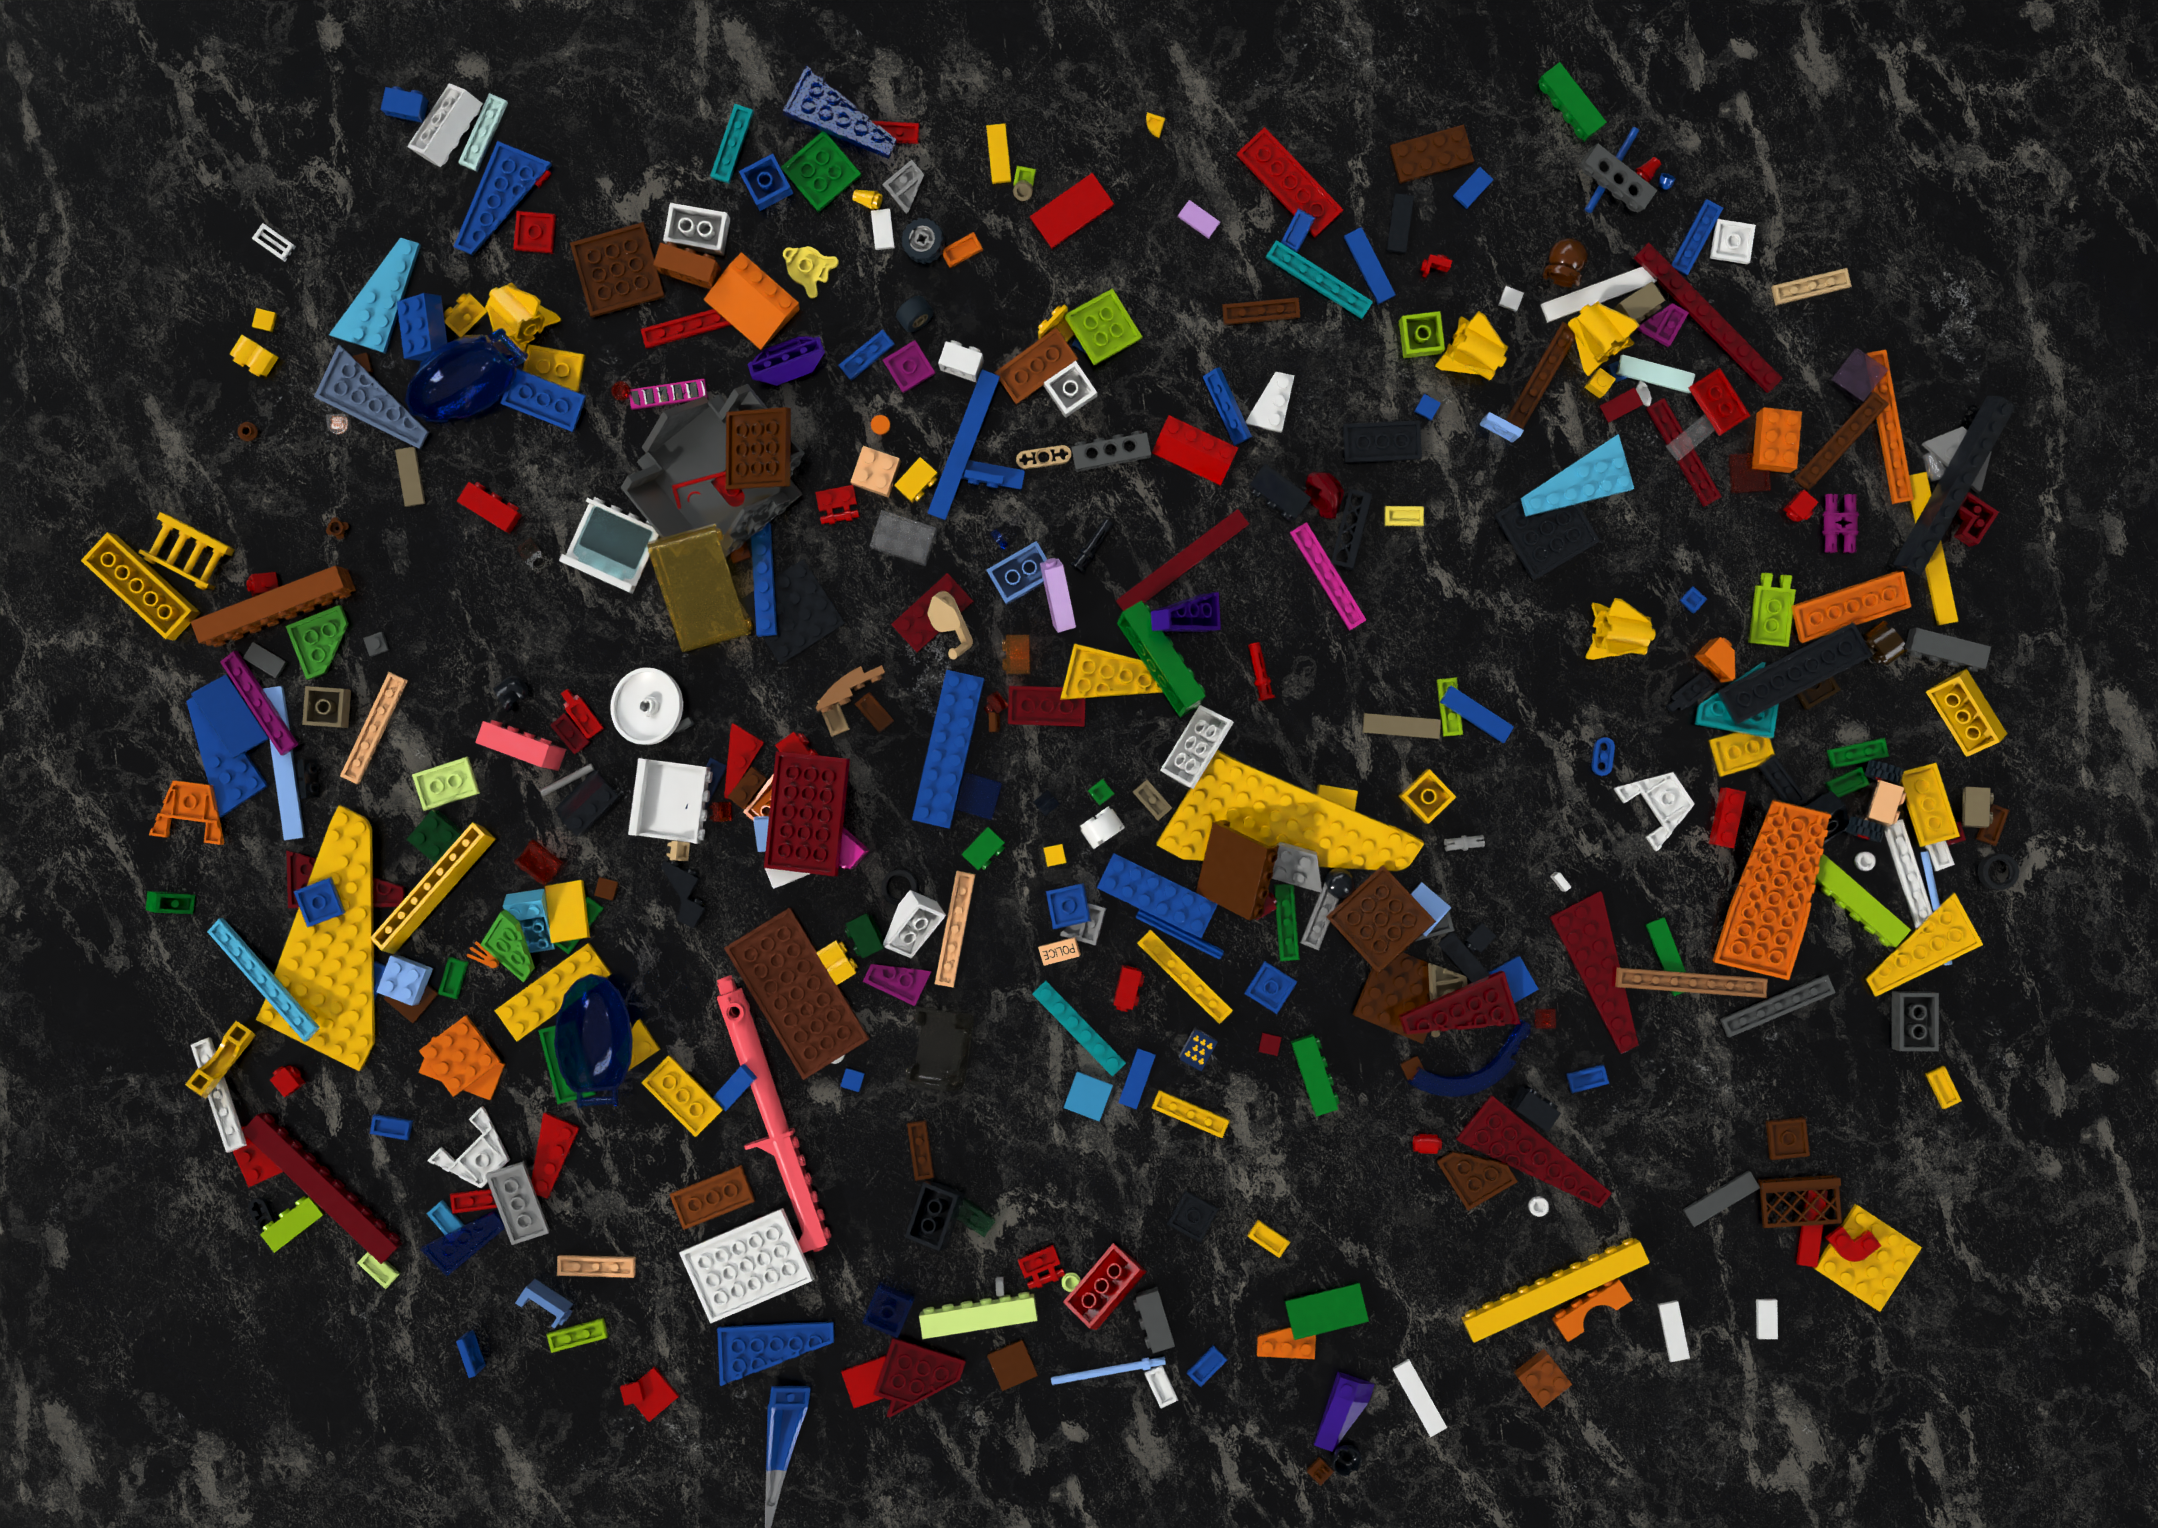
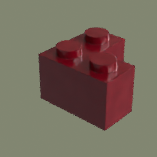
[1954,492,1999,547]

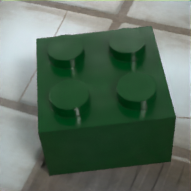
[406,810,463,864]
[845,912,885,959]

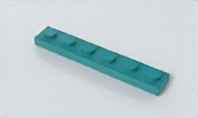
[1266,240,1373,319]
[1032,980,1126,1077]

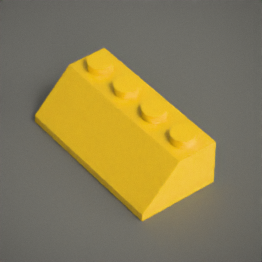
[1926,669,2007,757]

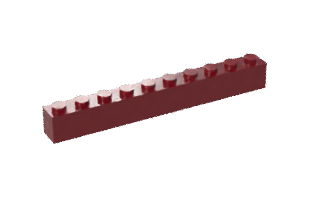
[242,1112,402,1264]

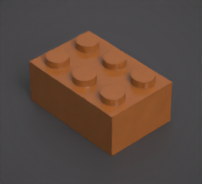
[653,242,722,290]

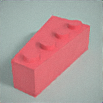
[475,720,566,771]

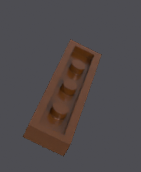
[1222,298,1300,325]

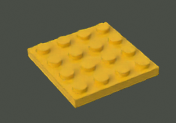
[1813,1204,1922,1312]

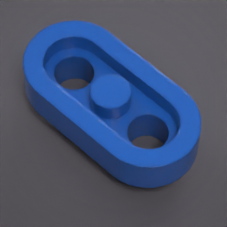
[1592,737,1615,776]

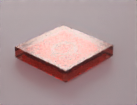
[1729,453,1771,493]

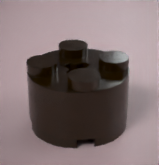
[1863,621,1908,665]

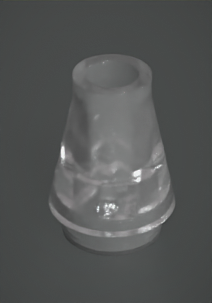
[1922,451,1946,482]

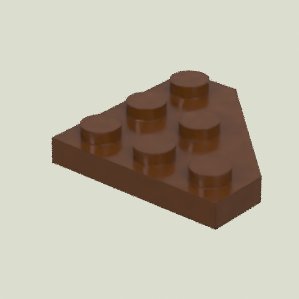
[1437,1151,1518,1211]

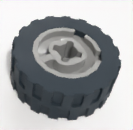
[901,218,946,264]

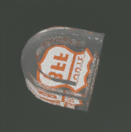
[326,414,348,434]

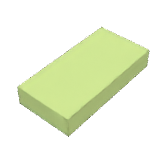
[358,1252,400,1289]

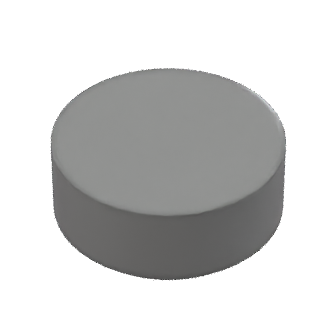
[996,1277,1004,1297]

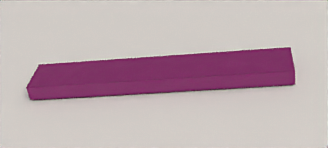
[220,651,298,755]

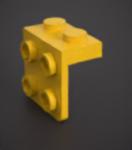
[1038,304,1075,342]

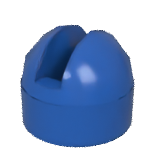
[1658,173,1676,190]

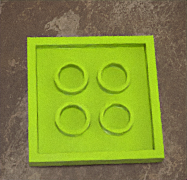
[1064,288,1142,365]

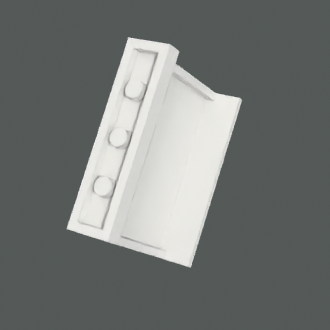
[628,758,712,844]

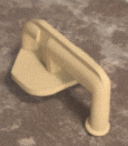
[928,591,973,660]

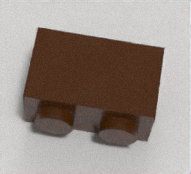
[728,767,769,809]

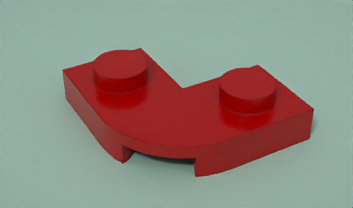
[1825,1226,1881,1262]

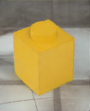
[1584,368,1616,398]

